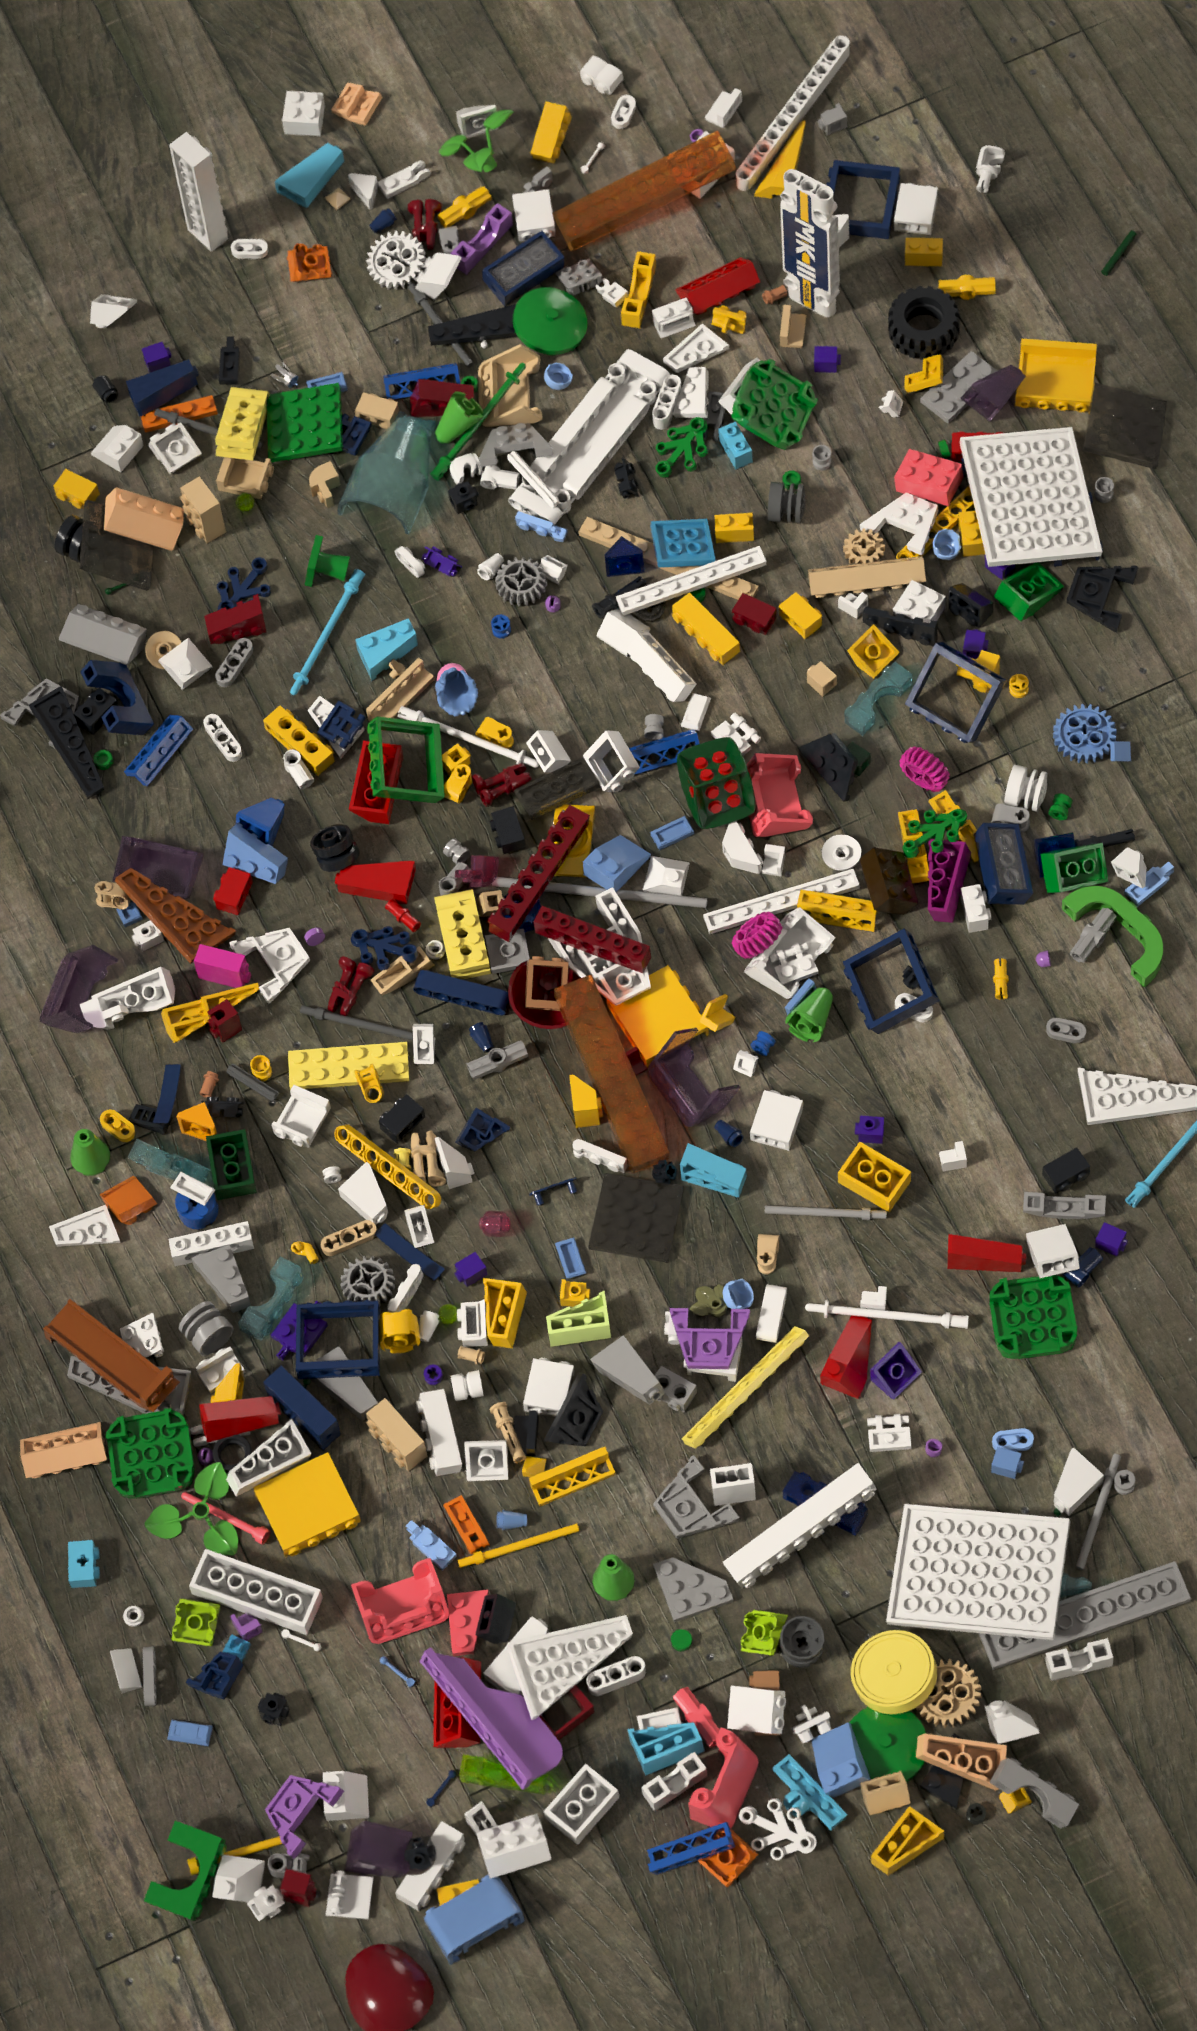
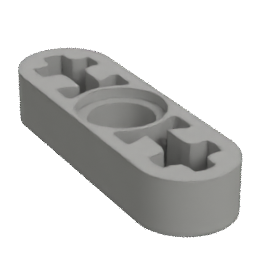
[216,638,253,688]
[143,1646,157,1706]

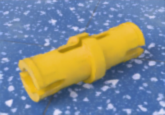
[993,958,1009,1000]

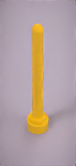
[187,1836,282,1876]

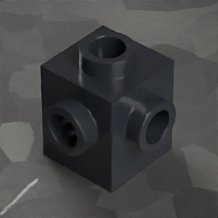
[448,481,479,515]
[258,1693,290,1726]
[404,1836,436,1870]

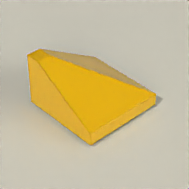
[522,1456,547,1478]

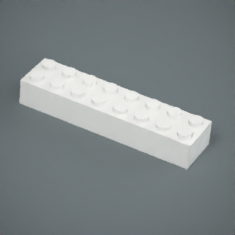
[169,132,228,252]
[723,1463,877,1588]

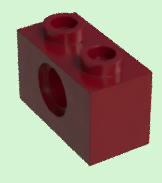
[280,1869,317,1907]

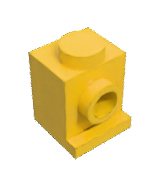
[442,743,471,776]
[560,1279,590,1307]

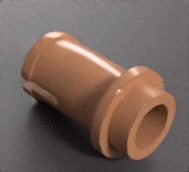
[762,285,787,304]
[199,1071,219,1098]

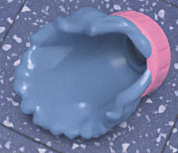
[435,663,478,717]

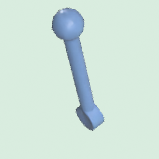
[380,1656,415,1687]

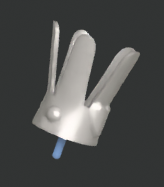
[271,362,298,388]

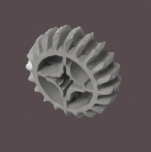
[495,556,547,606]
[340,1255,395,1307]

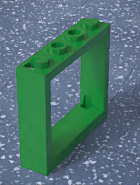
[367,716,445,803]

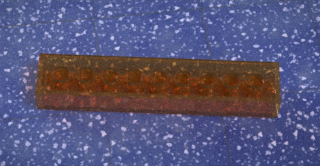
[552,130,737,252]
[554,974,669,1174]

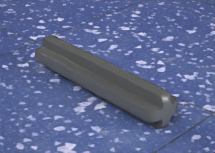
[227,1064,279,1102]

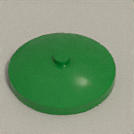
[513,287,587,355]
[850,1707,926,1783]

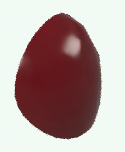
[508,960,587,1029]
[345,1944,434,2031]

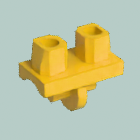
[712,305,747,334]

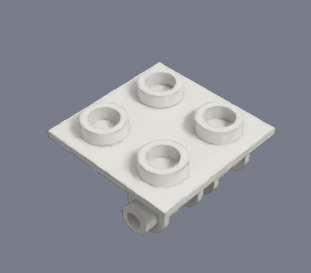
[120,1313,164,1358]
[326,1871,373,1919]

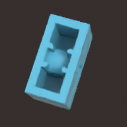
[719,422,753,469]
[68,1540,100,1588]

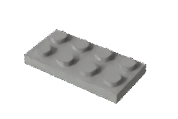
[920,351,999,424]

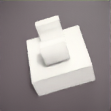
[879,390,903,417]
[733,1050,758,1077]

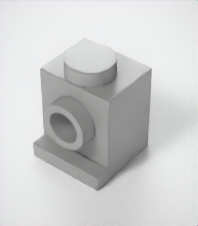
[817,103,847,136]

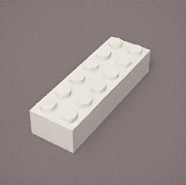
[189,1549,323,1635]

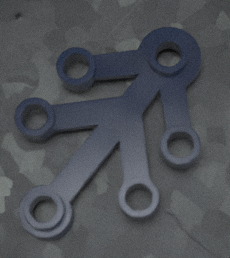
[217,557,271,610]
[351,926,418,970]

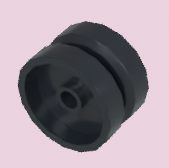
[55,515,99,563]
[310,824,360,872]

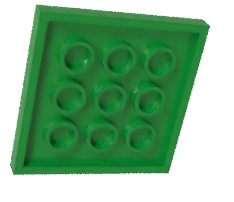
[267,383,343,463]

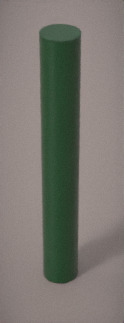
[1101,230,1137,276]

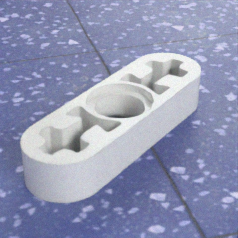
[204,714,242,762]

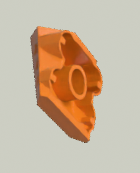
[287,243,331,282]
[100,1176,157,1225]
[698,1829,758,1887]

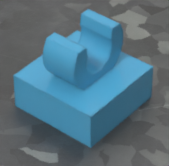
[222,1634,251,1662]

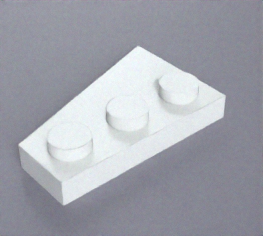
[663,324,729,373]
[672,367,709,418]
[308,696,365,759]
[49,1205,120,1247]

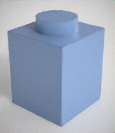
[991,1447,1024,1479]

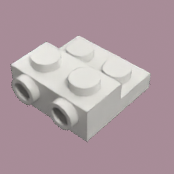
[148,422,202,474]

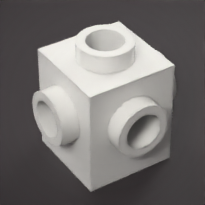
[247,1885,284,1921]

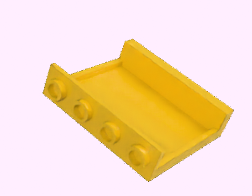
[1015,338,1097,412]
[606,965,709,1068]
[253,1452,361,1557]

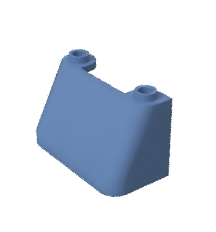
[424,1874,524,1965]

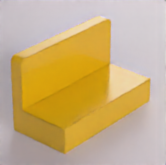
[699,994,735,1032]

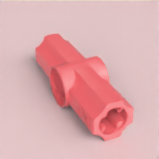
[673,1687,720,1748]

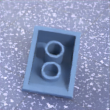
[583,835,651,892]
[812,1722,871,1798]

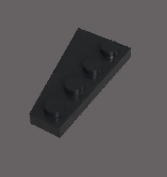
[863,607,937,647]

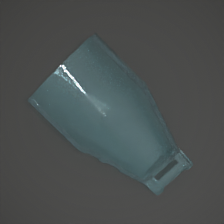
[337,411,435,535]

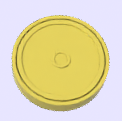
[851,1630,937,1714]

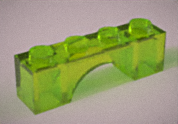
[459,1754,548,1795]

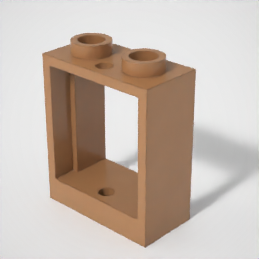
[524,956,569,1011]

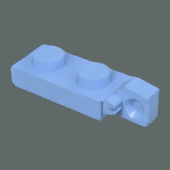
[515,512,567,542]
[1124,861,1174,907]
[406,1520,457,1571]

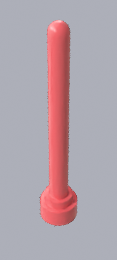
[181,1492,270,1545]

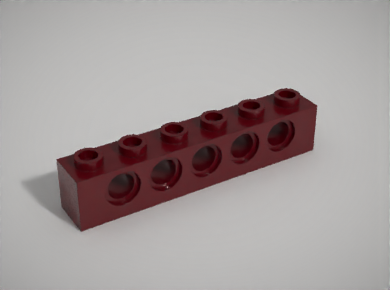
[533,906,652,973]

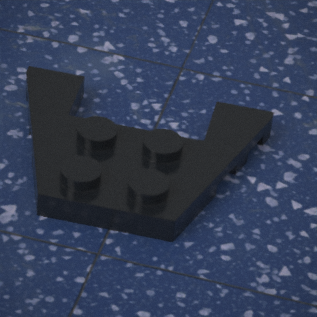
[1066,566,1138,633]

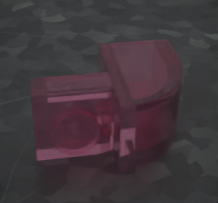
[455,856,499,887]

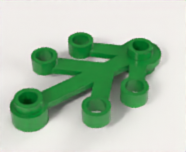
[655,417,708,478]
[902,809,967,858]

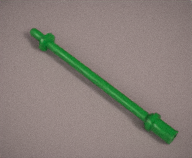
[430,362,526,481]

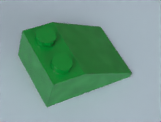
[994,562,1064,621]
[1041,843,1109,893]

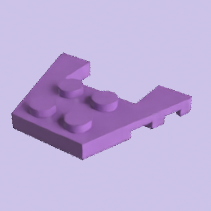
[670,1308,750,1369]
[265,1775,344,1859]

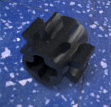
[902,965,921,989]
[652,1160,677,1185]

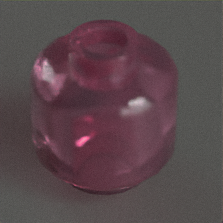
[479,1210,511,1237]

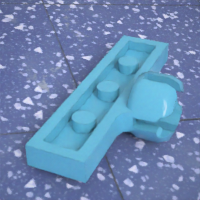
[773,1755,847,1830]

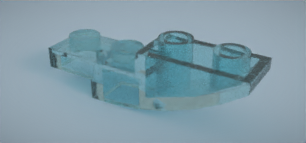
[128,1139,210,1183]

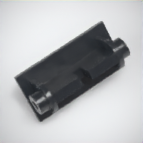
[614,458,639,499]
[201,1097,244,1118]

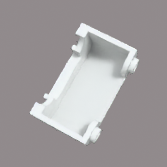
[744,907,836,999]

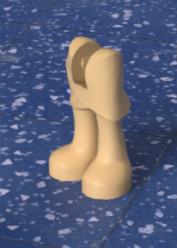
[411,1131,446,1189]

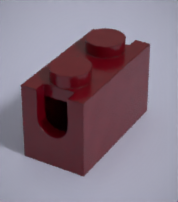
[732,593,777,635]
[207,999,242,1043]

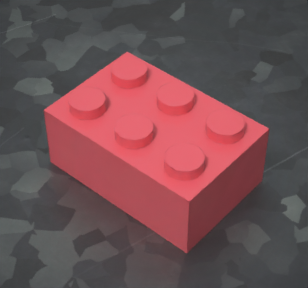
[894,449,964,506]

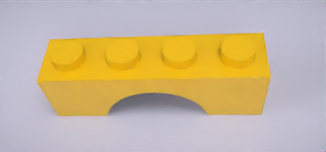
[621,251,656,328]

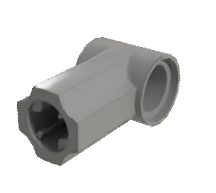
[439,862,472,896]

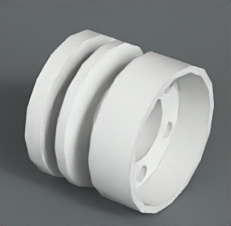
[1004,764,1047,812]

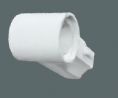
[480,465,520,490]
[284,749,314,789]

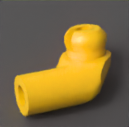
[291,1241,319,1264]

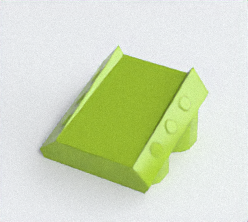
[172,1598,221,1646]
[741,1610,788,1656]

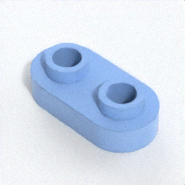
[992,1428,1034,1452]

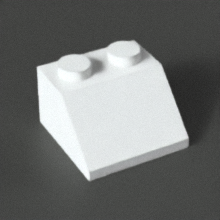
[415,253,461,300]
[91,425,144,472]
[985,1701,1039,1744]
[323,1771,369,1821]

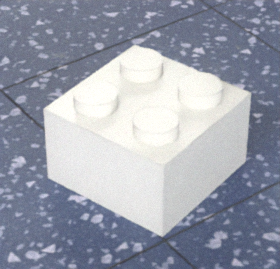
[282,91,325,136]
[893,580,946,623]

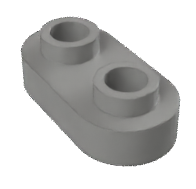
[1046,1018,1086,1043]

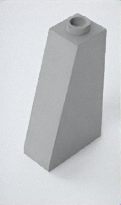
[590,1335,666,1405]
[311,1346,378,1421]

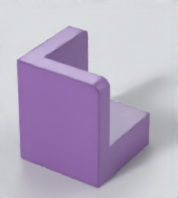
[230,1613,262,1641]

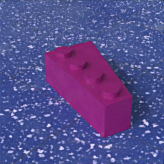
[928,839,971,923]

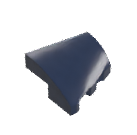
[455,1108,510,1152]
[186,1652,244,1700]

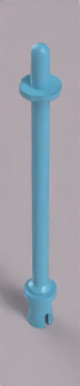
[290,569,365,695]
[1125,1120,1197,1208]

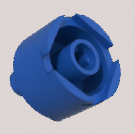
[175,1193,218,1229]

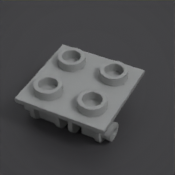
[555,259,602,296]

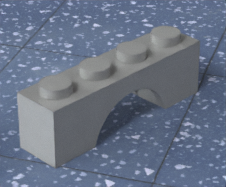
[989,1758,1079,1828]

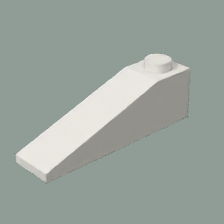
[91,967,176,1013]

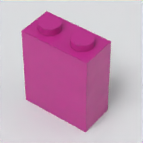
[194,944,251,988]

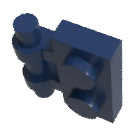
[342,414,372,456]
[317,701,366,750]

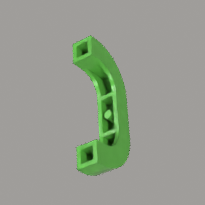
[1062,886,1163,987]

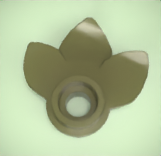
[690,1284,727,1317]

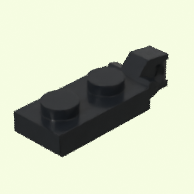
[219,336,240,385]

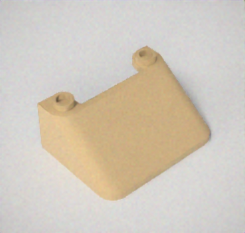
[478,344,542,427]

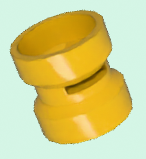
[250,1055,272,1081]

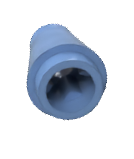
[497,1510,527,1531]

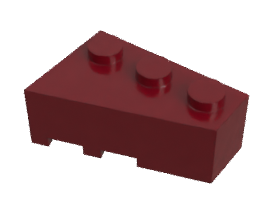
[410,379,474,418]
[204,594,267,645]

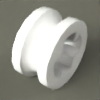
[322,1166,342,1183]

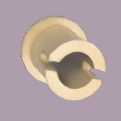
[458,1346,485,1365]

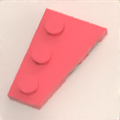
[447,1590,489,1656]

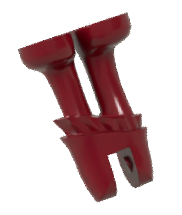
[408,199,442,250]
[471,763,532,807]
[328,957,375,1016]

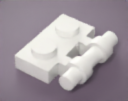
[711,713,761,755]
[769,943,818,986]
[867,1414,911,1452]

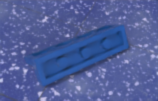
[383,363,460,399]
[124,715,193,786]
[629,729,700,774]
[647,1822,735,1875]

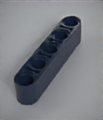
[413,970,509,1015]

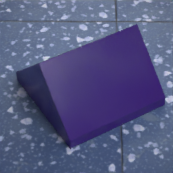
[870,1342,922,1400]

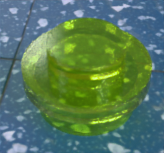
[236,493,255,512]
[438,1304,457,1324]

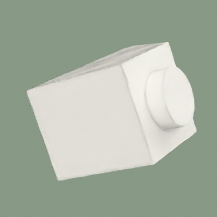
[1111,847,1147,889]

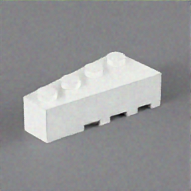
[226,1419,311,1497]

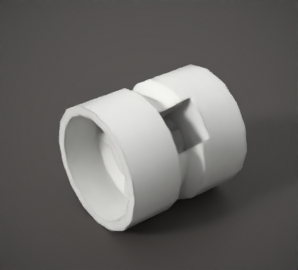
[451,1370,484,1401]

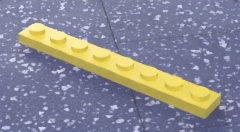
[681,1327,809,1449]

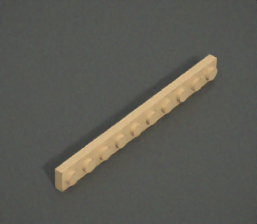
[579,517,758,600]

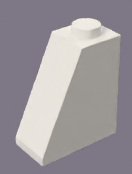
[338,1162,388,1225]
[1054,1448,1104,1516]

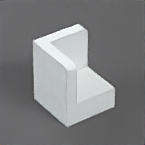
[838,592,868,619]
[762,844,785,876]
[939,1141,967,1171]
[860,1286,887,1310]

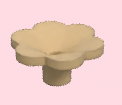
[389,659,406,679]

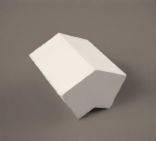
[538,555,567,584]

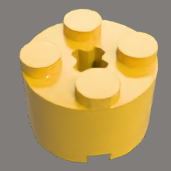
[379,1309,421,1353]

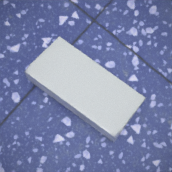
[110,1648,142,1693]

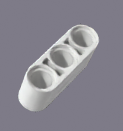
[652,375,681,430]
[756,1284,787,1343]
[586,1656,646,1696]

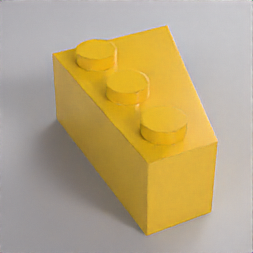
[530,101,572,163]
[483,1278,527,1349]

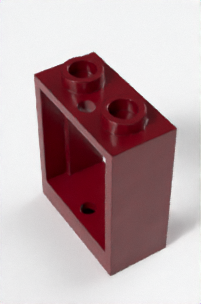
[539,1685,595,1741]

